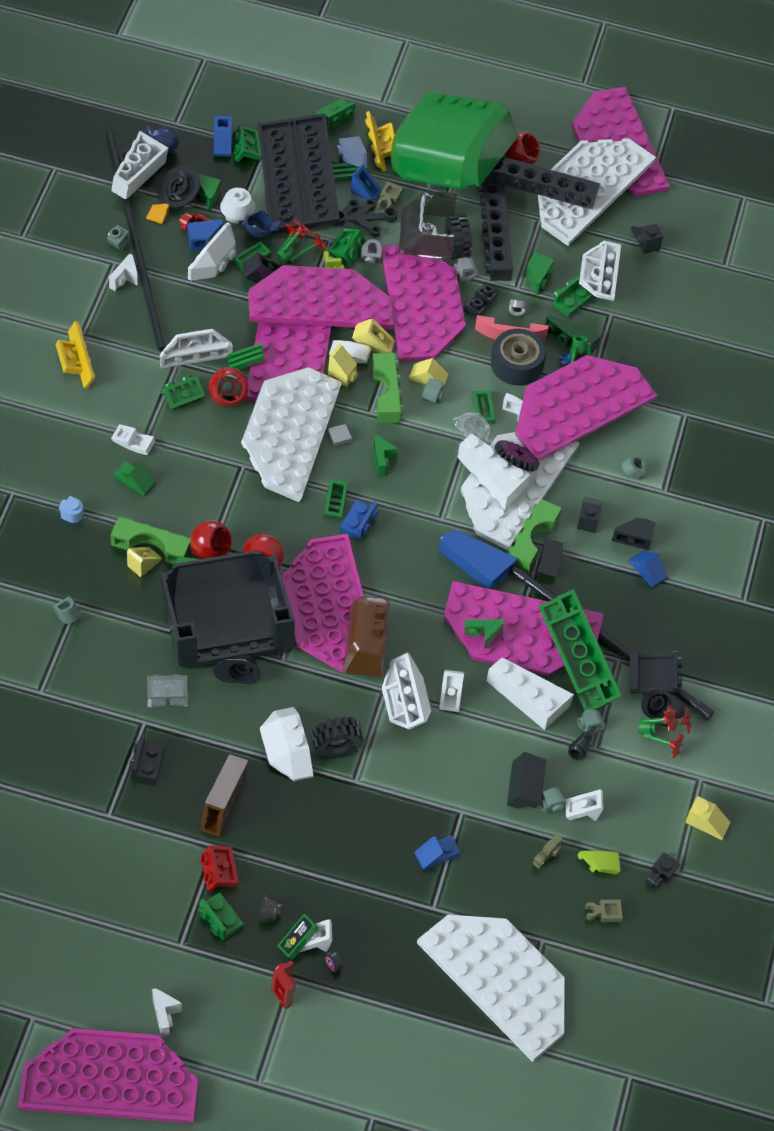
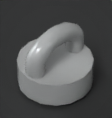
[509,299,528,316]

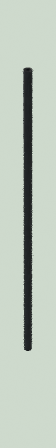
[106,130,165,351]

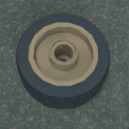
[491,328,546,386]

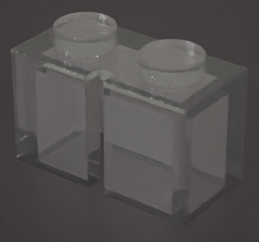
[147,674,188,707]

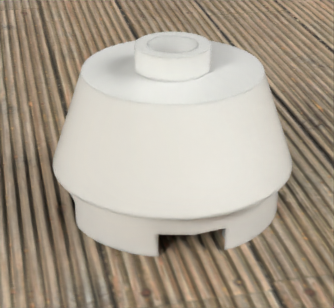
[220,188,255,223]

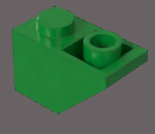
[526,252,555,295]

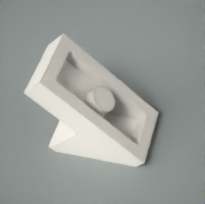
[109,254,138,291]
[439,670,464,712]
[565,789,603,821]
[300,919,332,952]
[152,989,182,1037]

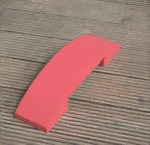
[475,315,548,341]

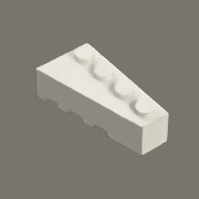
[486,658,574,730]

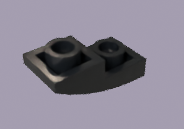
[463,283,500,317]
[537,538,563,578]

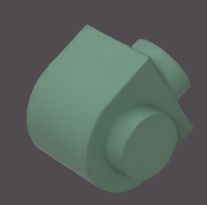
[107,225,130,250]
[422,378,444,403]
[622,454,647,479]
[53,596,80,624]
[578,709,606,735]
[540,787,566,814]

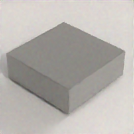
[328,424,352,447]

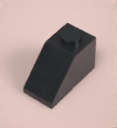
[631,222,663,254]
[242,252,281,284]
[577,497,602,533]
[612,517,656,550]

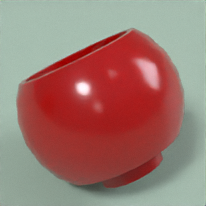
[504,131,540,165]
[209,367,249,408]
[190,520,232,559]
[242,534,284,568]

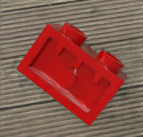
[200,845,239,891]
[271,961,296,1009]

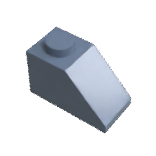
[337,136,367,168]

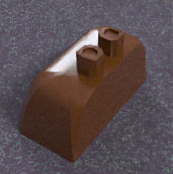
[343,596,390,677]

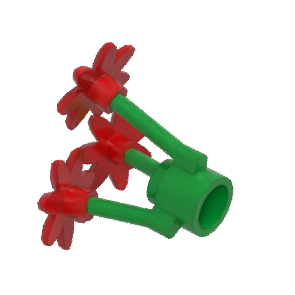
[276,220,326,263]
[639,706,691,758]

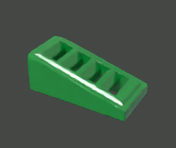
[324,479,348,519]

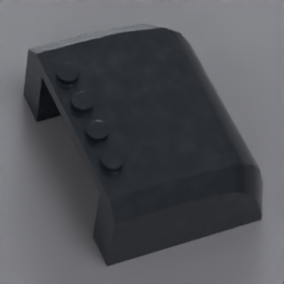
[160,551,295,669]

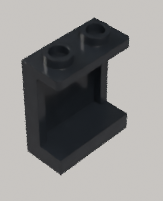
[630,651,682,694]

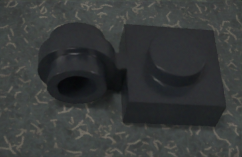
[646,852,680,889]

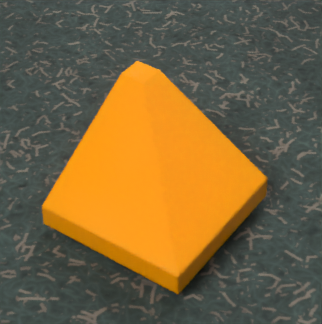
[146,204,169,224]

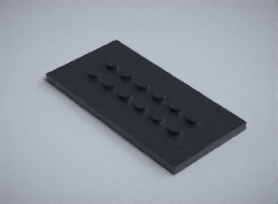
[258,113,340,233]

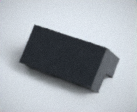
[507,752,546,809]

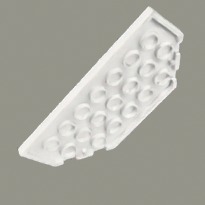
[538,139,656,246]
[241,367,342,502]
[461,432,579,550]
[417,915,564,1062]

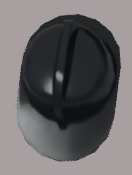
[213,654,261,684]
[641,689,685,727]

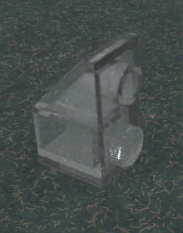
[453,411,491,442]

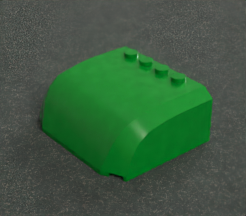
[391,92,518,189]

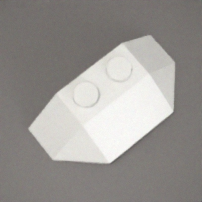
[188,222,237,281]
[579,241,621,301]
[160,329,233,368]
[382,652,431,729]
[260,707,313,781]

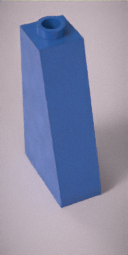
[439,529,517,589]

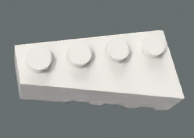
[112,131,168,199]
[458,433,530,510]

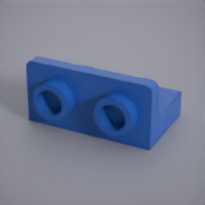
[340,499,379,540]

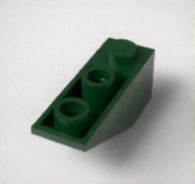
[545,315,601,357]

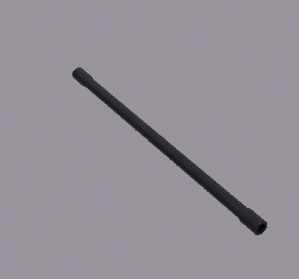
[509,565,715,721]

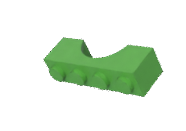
[372,353,404,423]
[507,499,562,573]
[111,517,191,565]

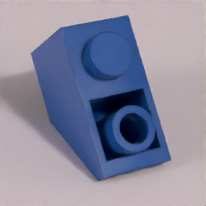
[214,116,232,156]
[187,219,223,251]

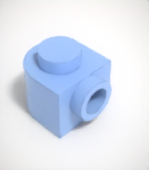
[59,496,84,523]

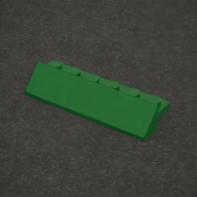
[538,589,622,711]

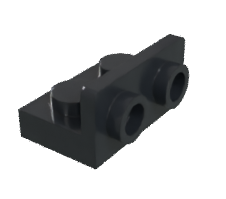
[129,735,164,783]

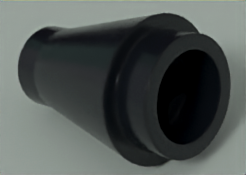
[568,732,593,760]

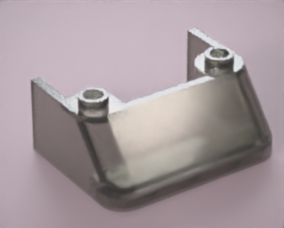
[399,190,457,259]

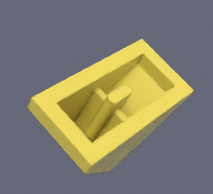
[408,358,449,390]
[127,547,162,577]

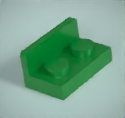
[315,98,355,129]
[231,125,262,162]
[327,228,366,266]
[553,276,593,318]
[160,375,205,410]
[198,893,244,940]

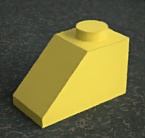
[352,318,395,353]
[328,343,358,387]
[685,796,731,840]

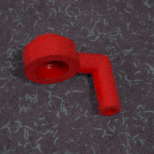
[179,213,213,231]

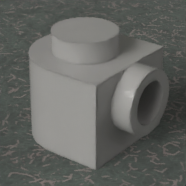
[361,239,382,263]
[454,257,478,281]

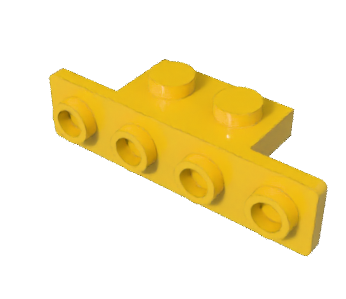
[365,111,396,172]
[55,321,95,389]

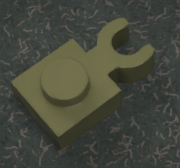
[378,182,403,208]
[533,834,562,869]
[585,899,623,922]

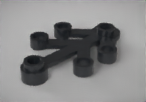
[332,199,398,237]

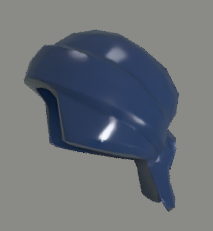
[143,125,179,154]
[242,210,281,239]

